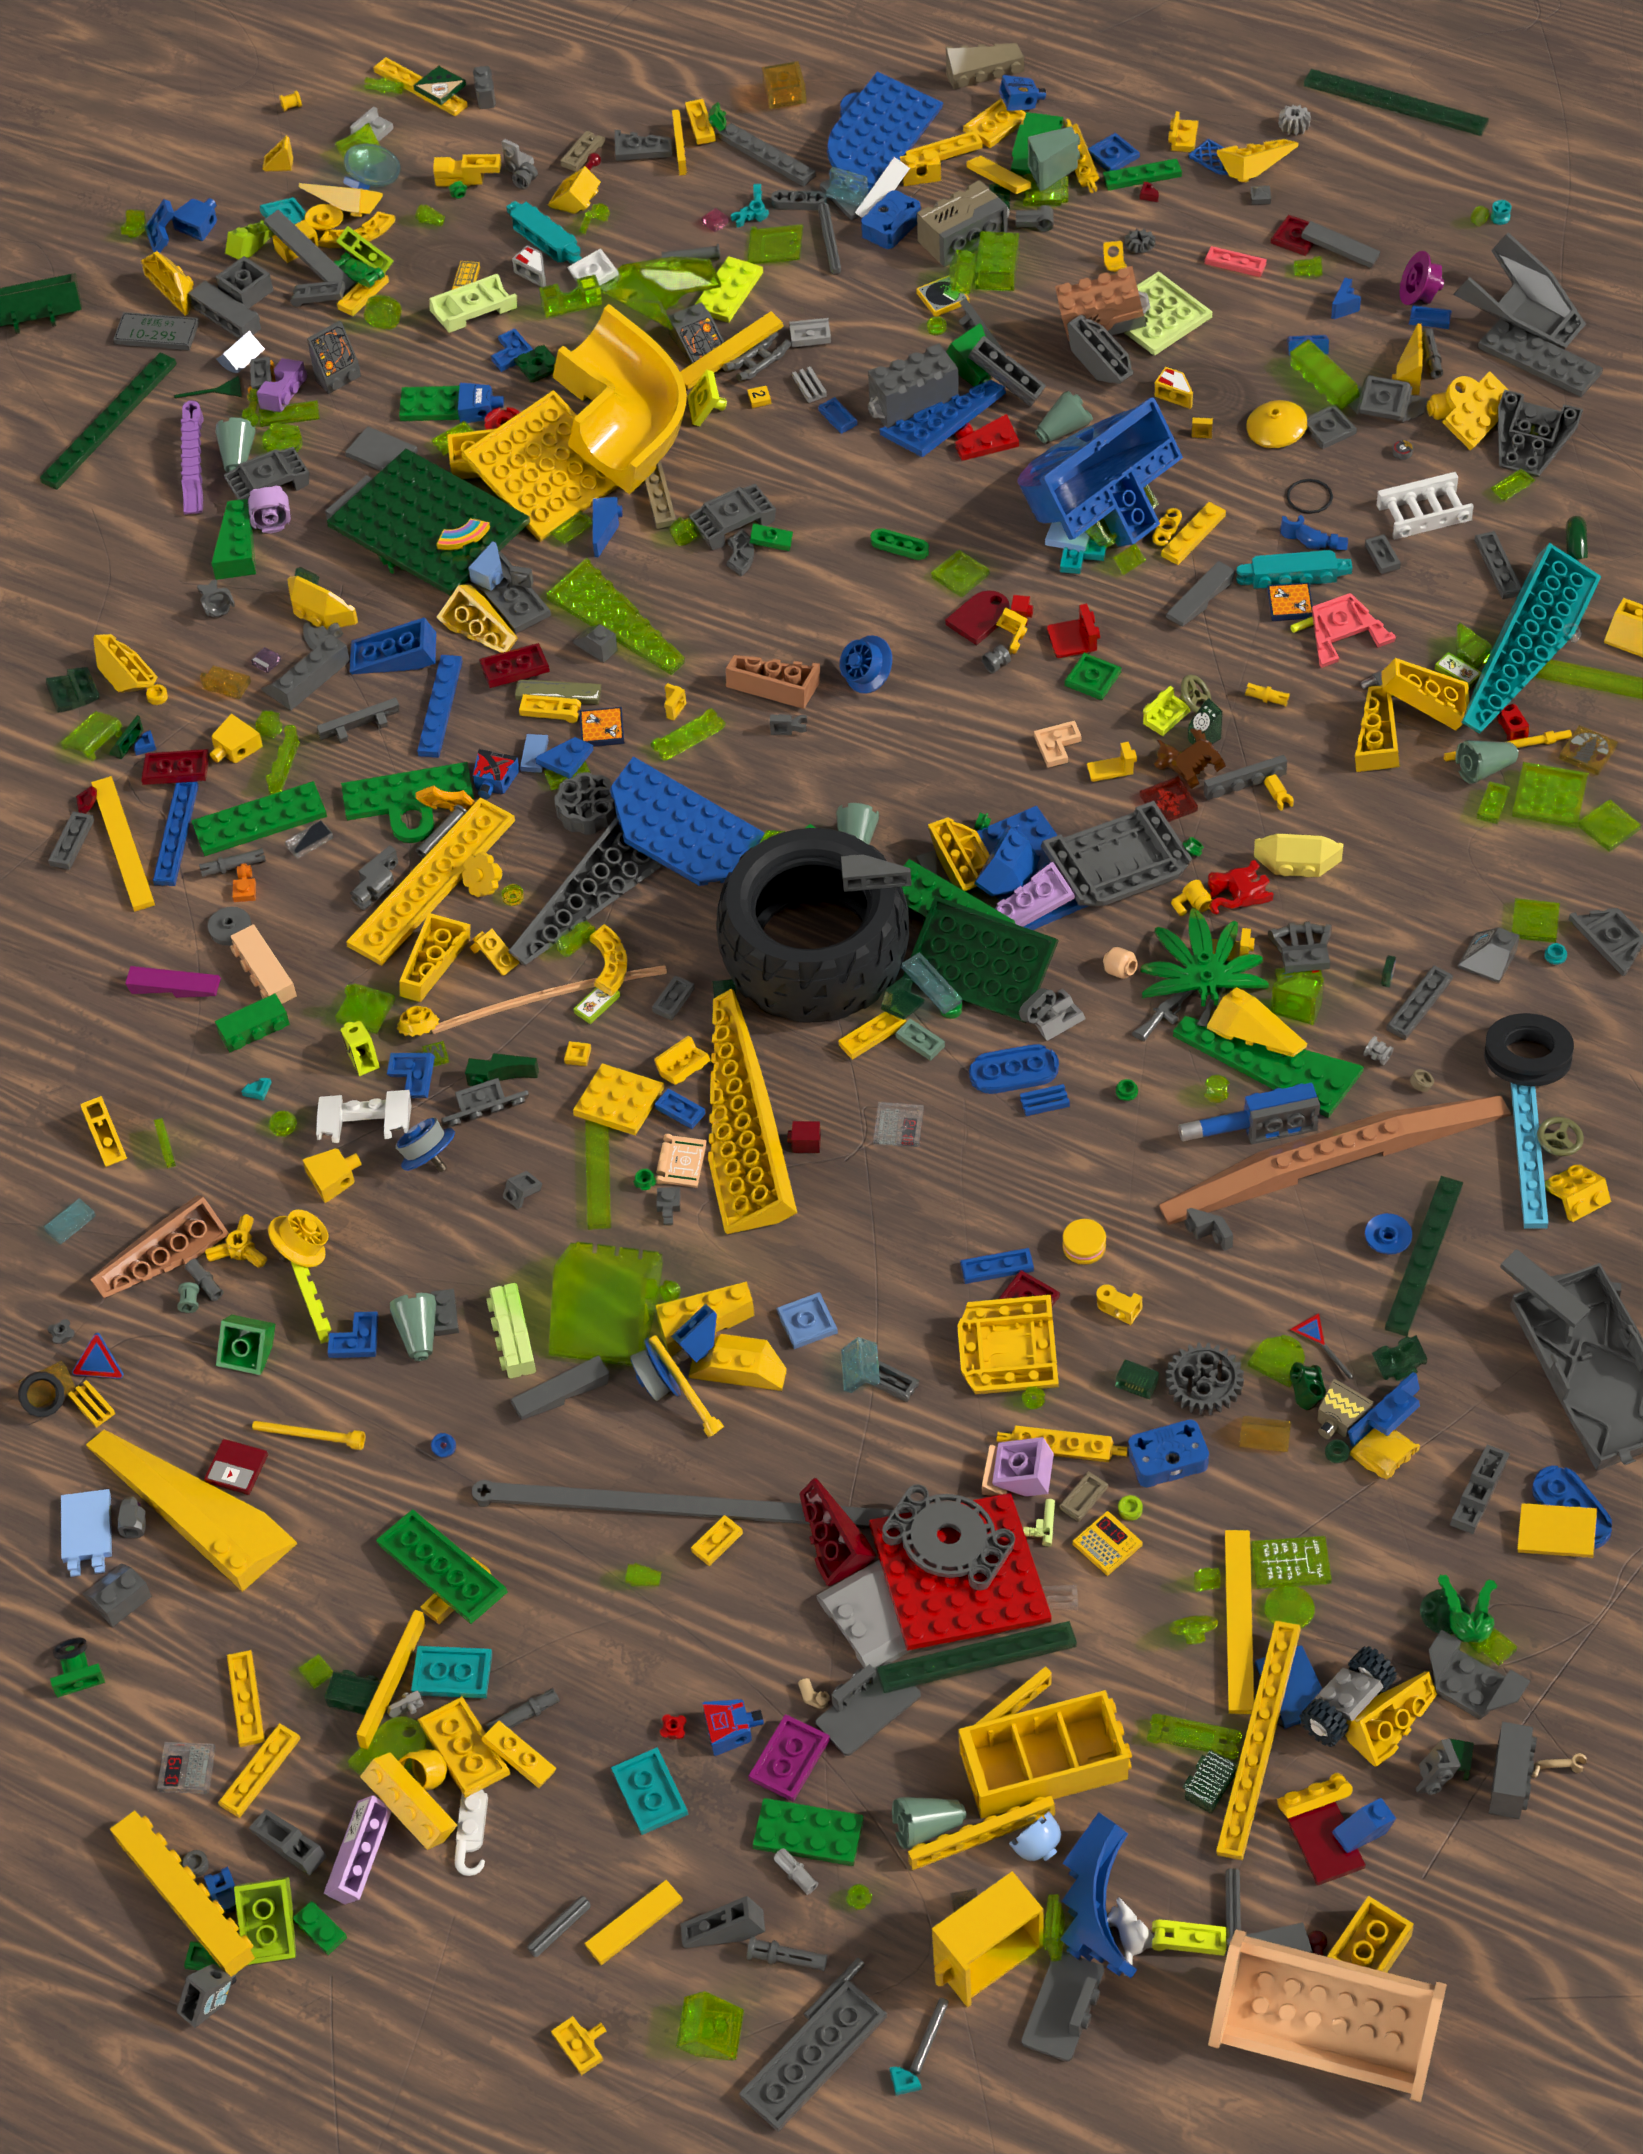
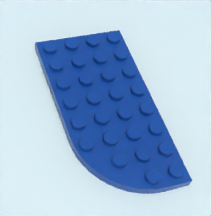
[827,71,943,194]

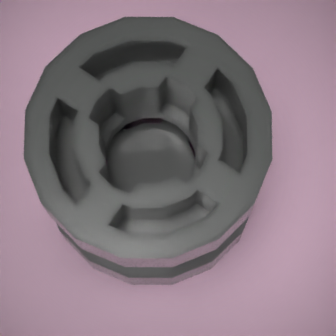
[512,162,538,189]
[982,644,1011,673]

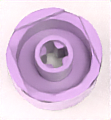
[248,486,291,533]

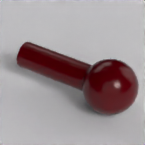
[584,153,601,171]
[1308,1930,1327,1956]

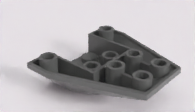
[1498,389,1583,477]

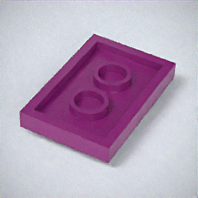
[748,1714,830,1802]

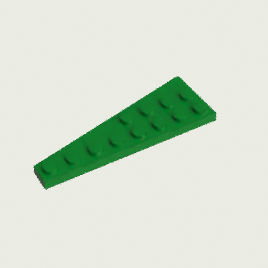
[1173,1016,1364,1118]

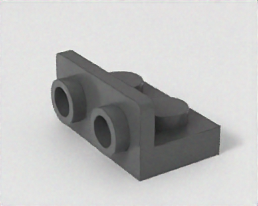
[1415,1739,1461,1795]

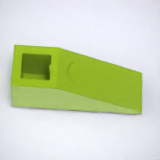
[225,220,274,260]

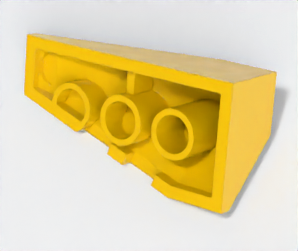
[1217,139,1298,182]
[1392,324,1423,395]
[1207,987,1307,1057]

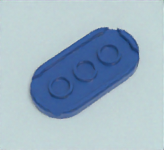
[969,1044,1059,1094]
[1532,1466,1612,1549]

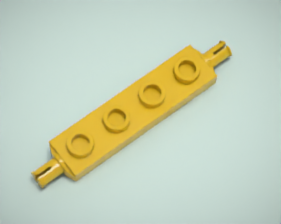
[1063,119,1099,193]
[997,1425,1128,1462]

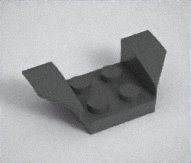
[1344,376,1428,422]
[1429,1630,1530,1720]

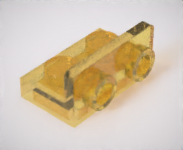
[200,665,251,699]

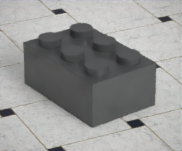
[1489,1722,1537,1819]

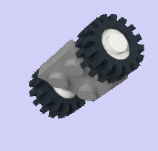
[1299,1646,1397,1747]

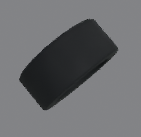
[18,1371,65,1417]

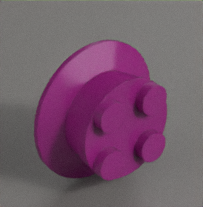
[1400,251,1444,305]

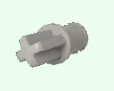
[774,1848,819,1895]

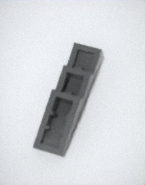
[1450,1444,1510,1534]

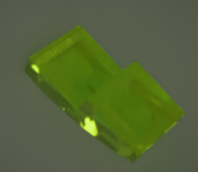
[1467,1627,1517,1666]

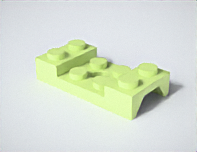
[429,274,517,333]

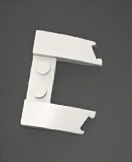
[316,1090,412,1143]

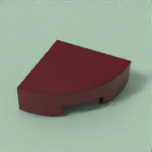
[1139,181,1159,202]
[76,786,97,814]

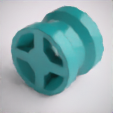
[1491,200,1512,225]

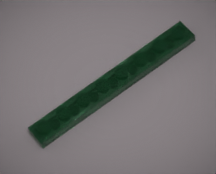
[1385,1176,1463,1337]
[877,1621,1077,1693]

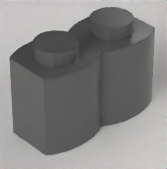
[473,66,496,109]

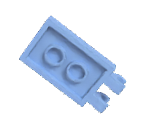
[61,1489,112,1577]

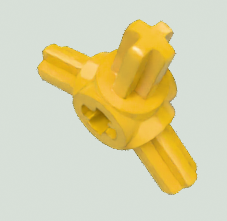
[205,1214,267,1268]

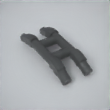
[723,332,792,381]

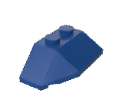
[974,824,1040,896]

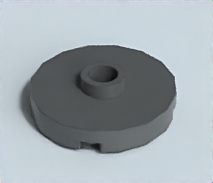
[208,907,252,946]

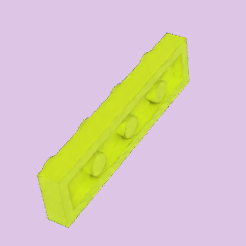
[291,1262,331,1344]

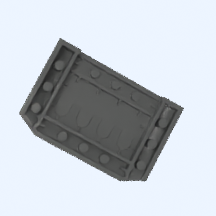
[1041,801,1192,906]

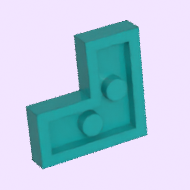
[1060,539,1107,574]

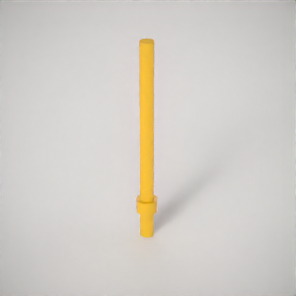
[1444,730,1572,762]

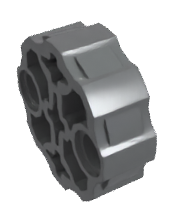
[555,772,616,835]

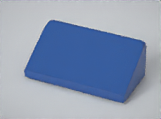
[1287,335,1329,356]

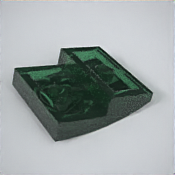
[46,667,100,713]

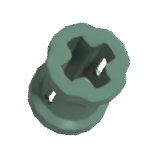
[177,1282,199,1313]

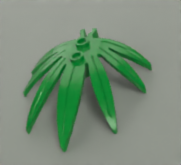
[1140,908,1269,1007]

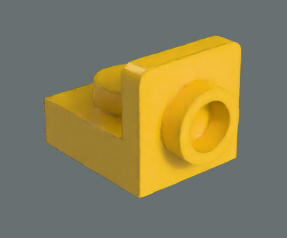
[664,683,687,721]

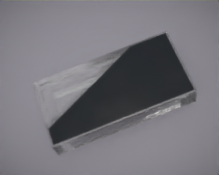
[285,820,333,859]

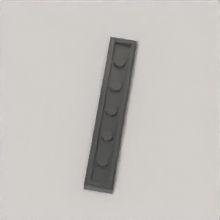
[264,210,356,296]

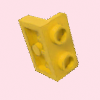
[1168,111,1198,152]

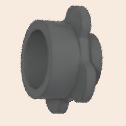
[48,1319,75,1344]

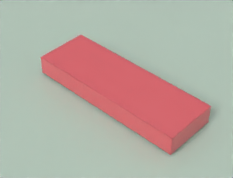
[1205,246,1267,277]

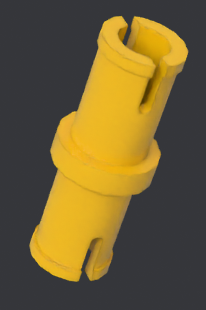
[1245,683,1290,707]

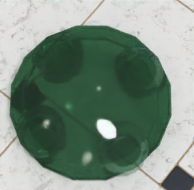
[1420,1588,1471,1635]

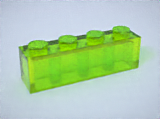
[1289,339,1360,410]

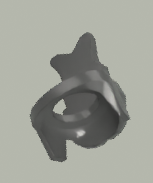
[197,579,235,617]

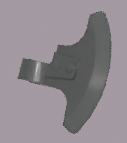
[303,622,343,650]

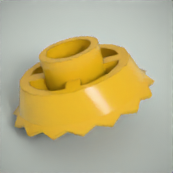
[397,1006,440,1037]

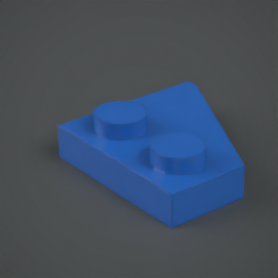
[535,737,593,779]

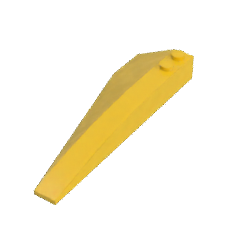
[86,1429,297,1592]

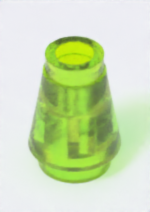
[415,204,445,227]
[625,1562,662,1587]

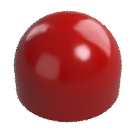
[953,422,974,440]

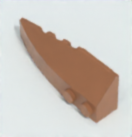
[90,1195,229,1298]

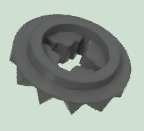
[1124,228,1155,253]

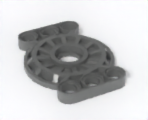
[882,1484,1015,1590]

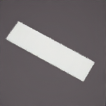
[855,157,910,218]

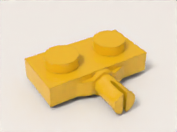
[551,2016,607,2076]

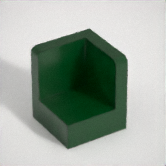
[1448,1738,1474,1781]

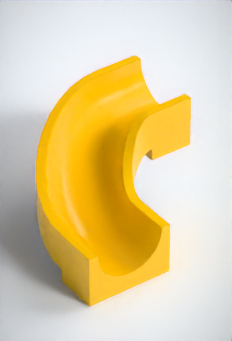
[552,304,687,495]

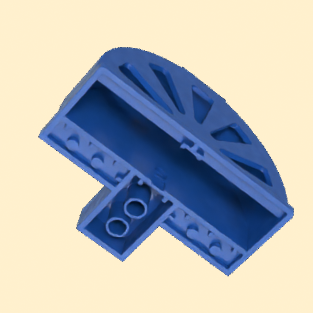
[1018,397,1183,547]

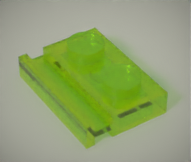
[1043,1894,1065,1961]

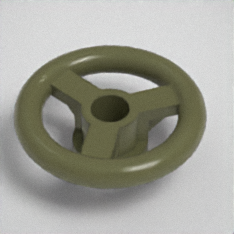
[1180,674,1212,714]
[1537,1117,1584,1156]

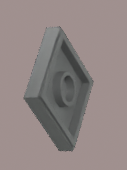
[1306,404,1357,449]

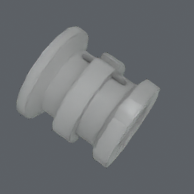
[1363,1036,1394,1065]

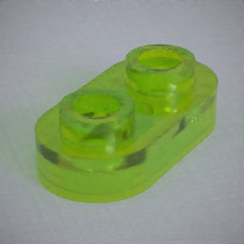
[557,921,595,957]

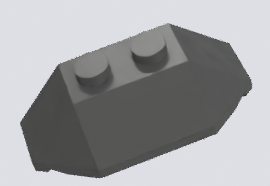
[1067,315,1133,384]

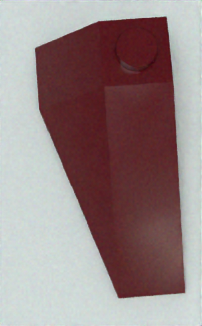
[799,1478,876,1586]

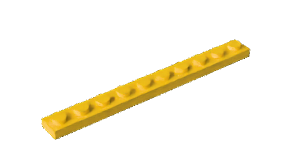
[1216,1621,1301,1861]

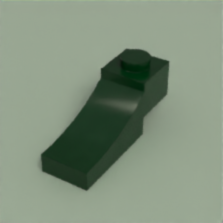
[465,1053,539,1086]

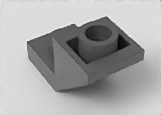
[1184,1208,1233,1251]

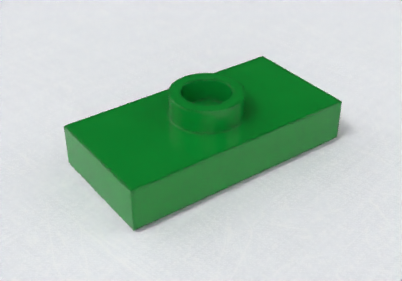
[750,523,793,552]

